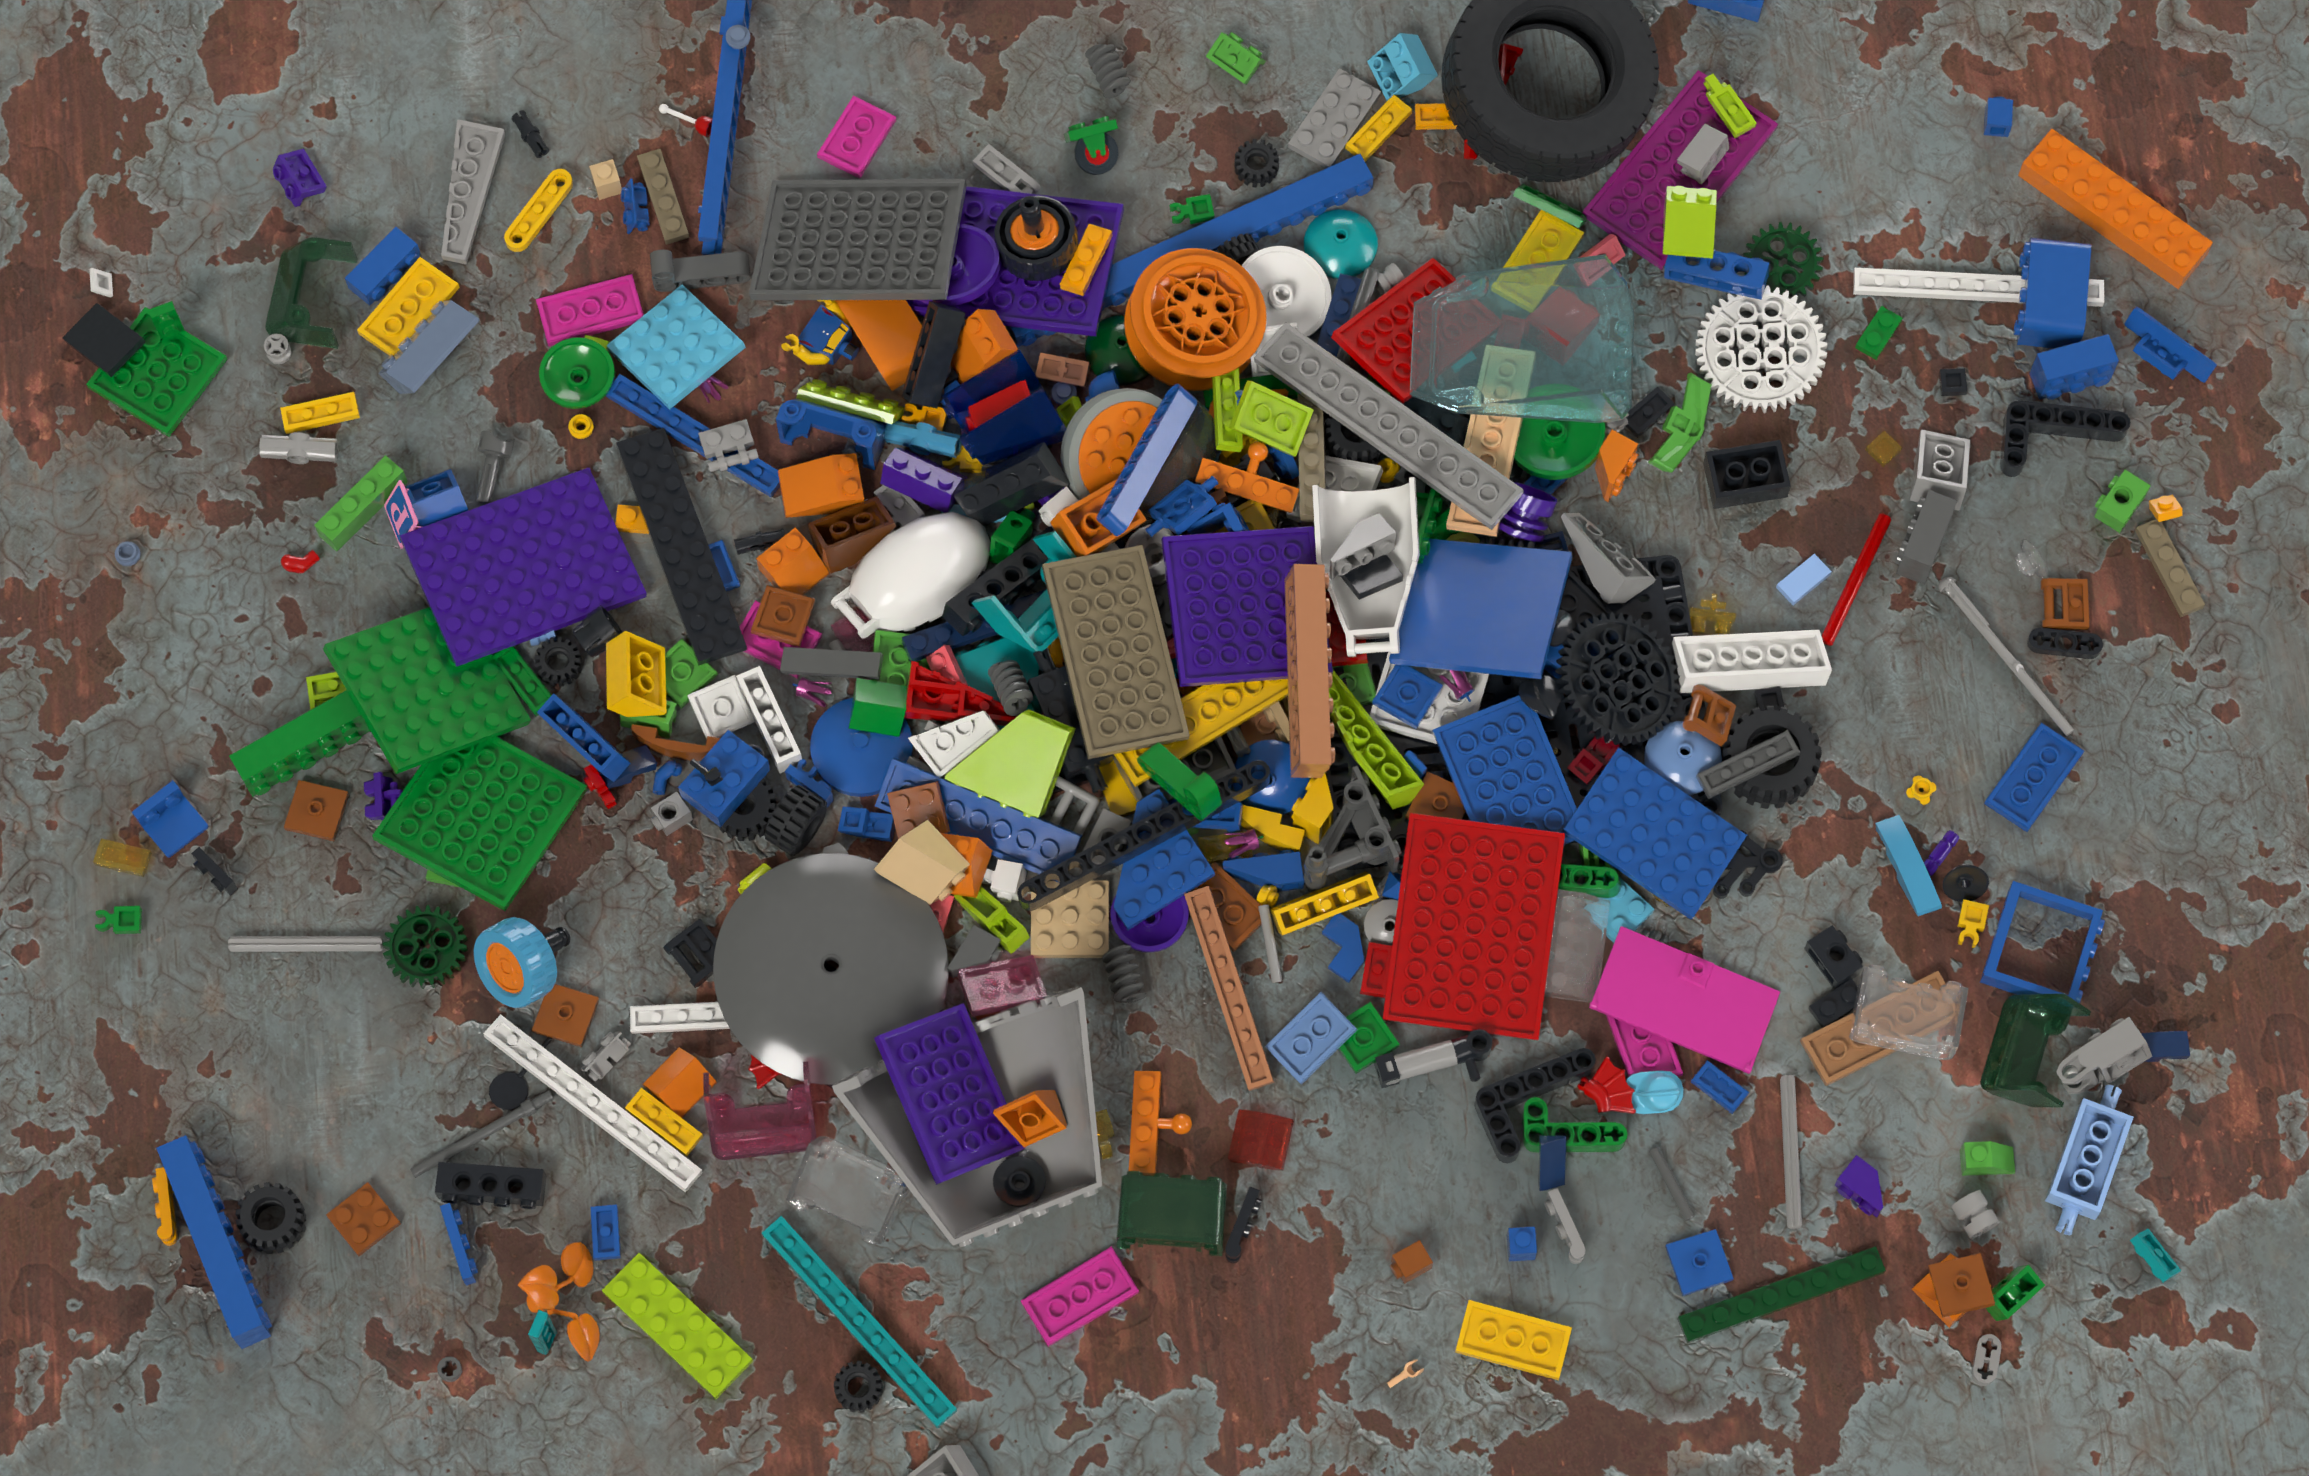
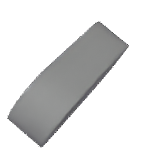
[1971,1334,2001,1386]

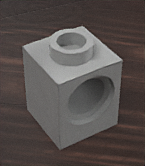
[650,792,693,836]

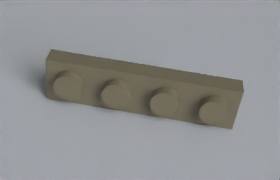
[637,149,689,245]
[2135,519,2205,618]

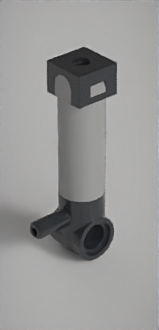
[1374,1029,1492,1088]

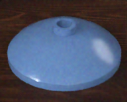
[1644,721,1722,795]

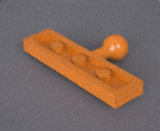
[1195,442,1299,513]
[1128,1071,1192,1176]

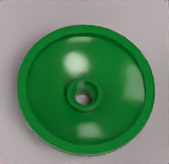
[539,338,615,409]

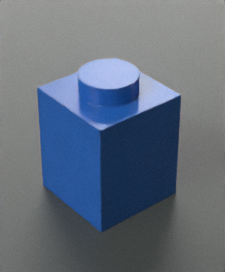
[1984,96,2013,137]
[1507,1227,1537,1261]

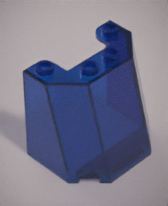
[942,350,1067,465]

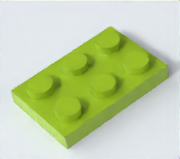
[1229,381,1314,457]

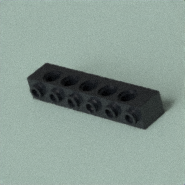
[942,527,1055,636]

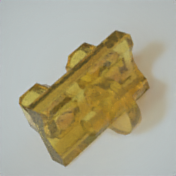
[1689,593,1736,635]

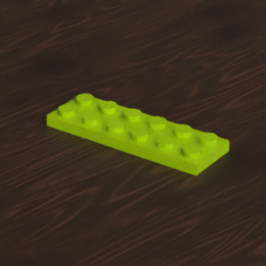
[602,1253,753,1399]

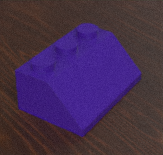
[880,448,969,513]

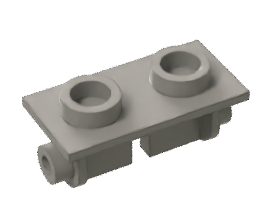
[580,1032,631,1082]

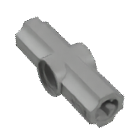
[259,432,339,464]

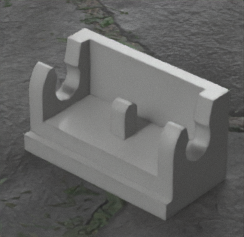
[1677,124,1729,185]

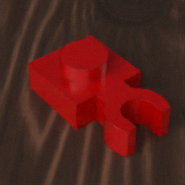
[583,764,617,810]

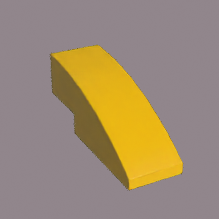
[1241,805,1305,853]

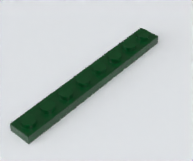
[1677,1246,1886,1343]

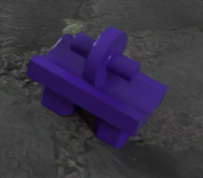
[364,772,403,821]

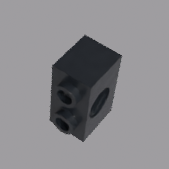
[1804,925,1863,989]

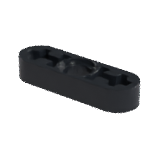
[2027,628,2103,659]

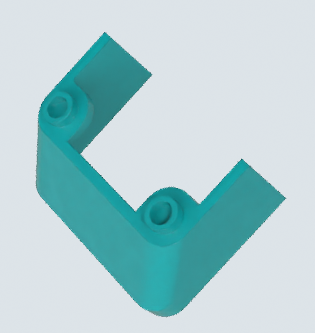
[972,531,1076,652]

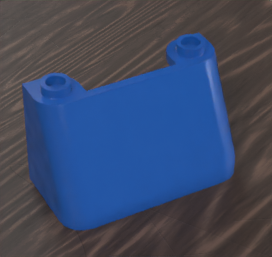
[776,399,886,470]

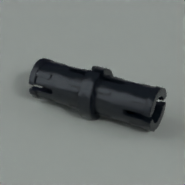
[511,110,550,158]
[734,528,785,555]

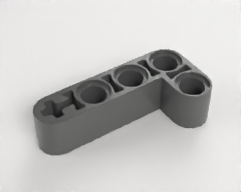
[650,250,751,292]

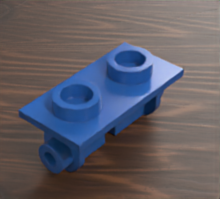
[621,178,650,234]

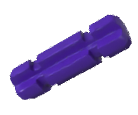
[1924,830,1959,876]

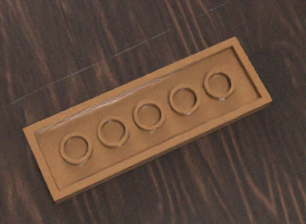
[1800,971,1964,1086]

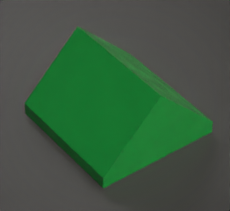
[848,678,907,737]

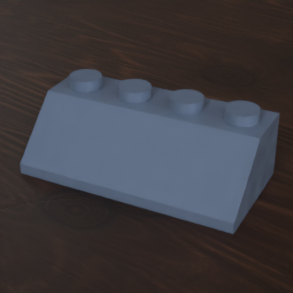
[379,300,480,394]

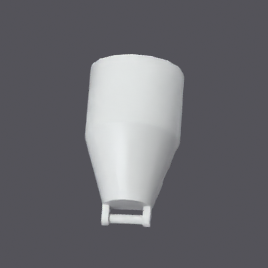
[1312,477,1420,657]

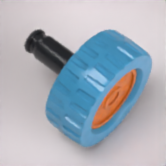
[474,917,571,1008]

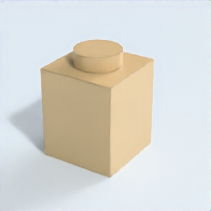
[589,159,622,200]

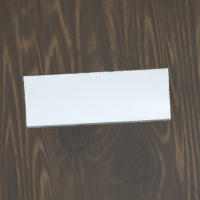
[1672,630,1832,693]

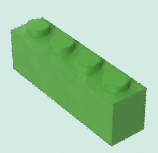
[314,455,408,552]

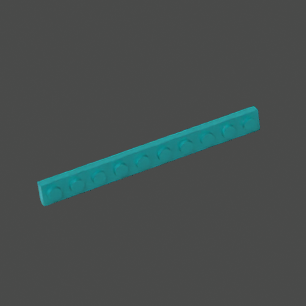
[761,1216,957,1429]

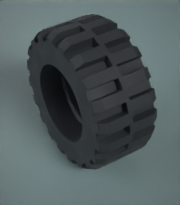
[1721,706,1822,809]

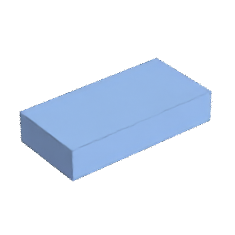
[1776,554,1832,605]

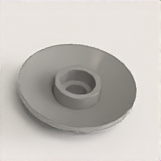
[1364,899,1398,946]

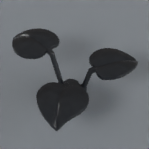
[1482,610,1573,719]

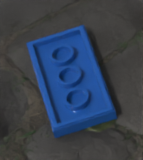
[1984,722,2084,832]

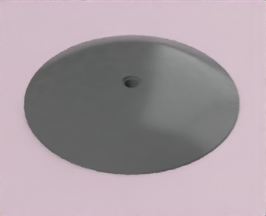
[713,853,948,1085]

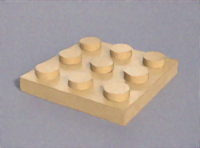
[1031,881,1109,958]

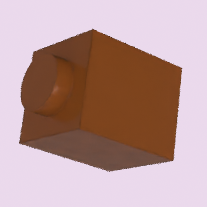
[1390,1240,1433,1284]

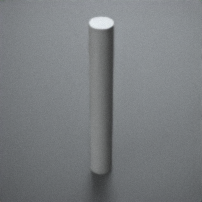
[1258,905,1282,983]

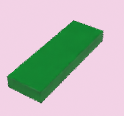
[1513,184,1587,228]
[492,646,552,717]

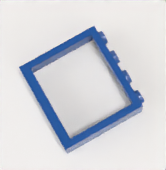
[1980,881,2105,1012]

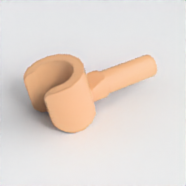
[1387,1359,1424,1388]

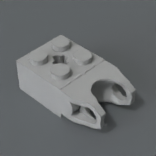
[2056,1017,2152,1094]

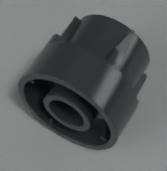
[573,605,623,657]

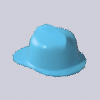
[1626,1071,1684,1114]

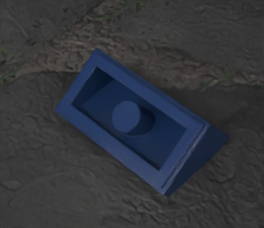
[1538,1136,1566,1191]

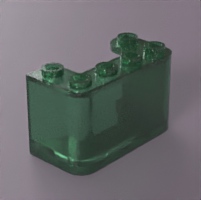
[1116,1171,1227,1256]

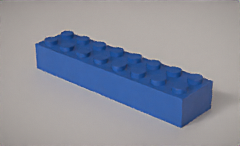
[156,1135,273,1349]

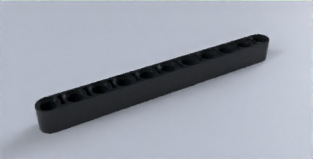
[1017,760,1270,911]

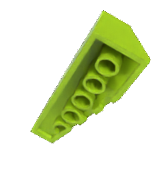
[1329,670,1424,809]

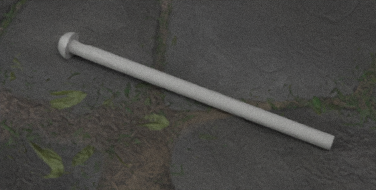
[1939,577,2074,736]

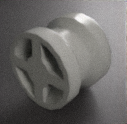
[264,334,292,364]

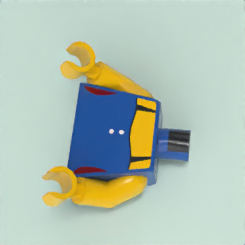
[781,300,859,365]

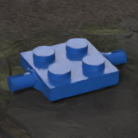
[1145,476,1219,537]

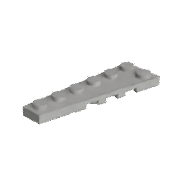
[441,120,506,264]

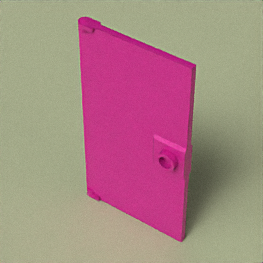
[1589,926,1780,1074]

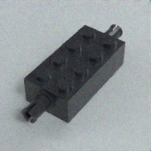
[1027,647,1115,794]

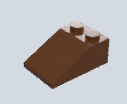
[808,496,896,574]

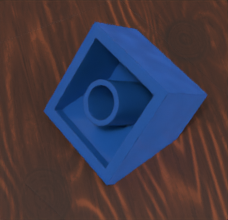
[405,469,469,527]

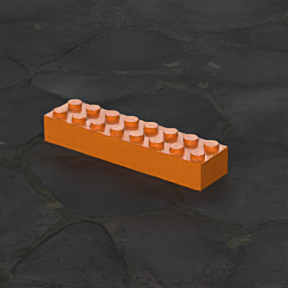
[2018,129,2213,290]

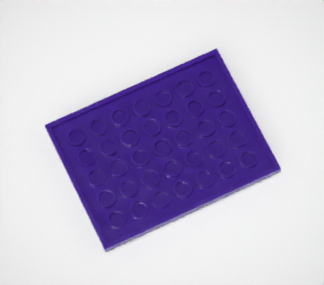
[906,186,1124,337]
[400,468,647,667]

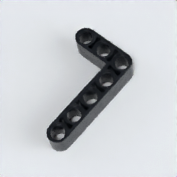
[2000,400,2131,477]
[1474,1048,1596,1164]

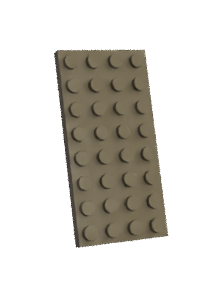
[1042,545,1190,759]

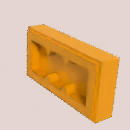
[1415,103,1457,130]

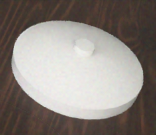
[1242,246,1331,337]

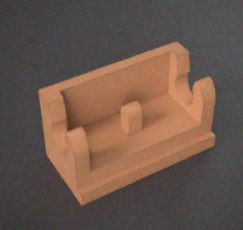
[1035,353,1091,387]

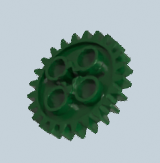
[1743,222,1824,297]
[383,905,468,989]

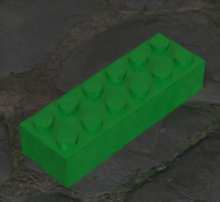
[229,690,371,797]

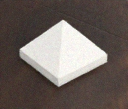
[90,268,113,298]

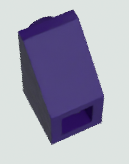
[1834,1155,1883,1218]

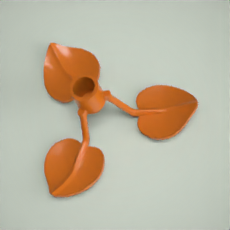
[518,1242,600,1362]

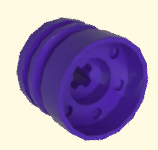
[1499,482,1557,542]

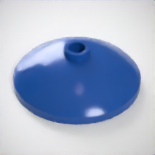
[1233,739,1310,815]

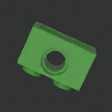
[2094,470,2151,533]

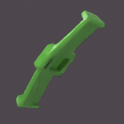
[1648,373,1712,473]

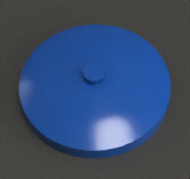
[810,698,913,797]

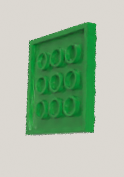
[86,307,228,437]

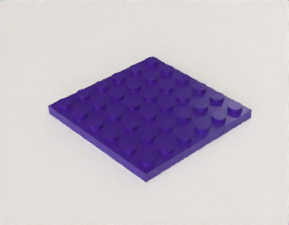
[1161,526,1333,687]

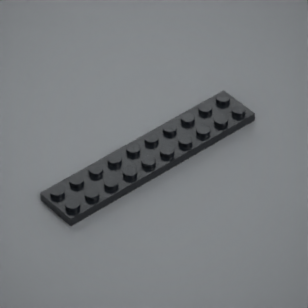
[616,428,747,666]

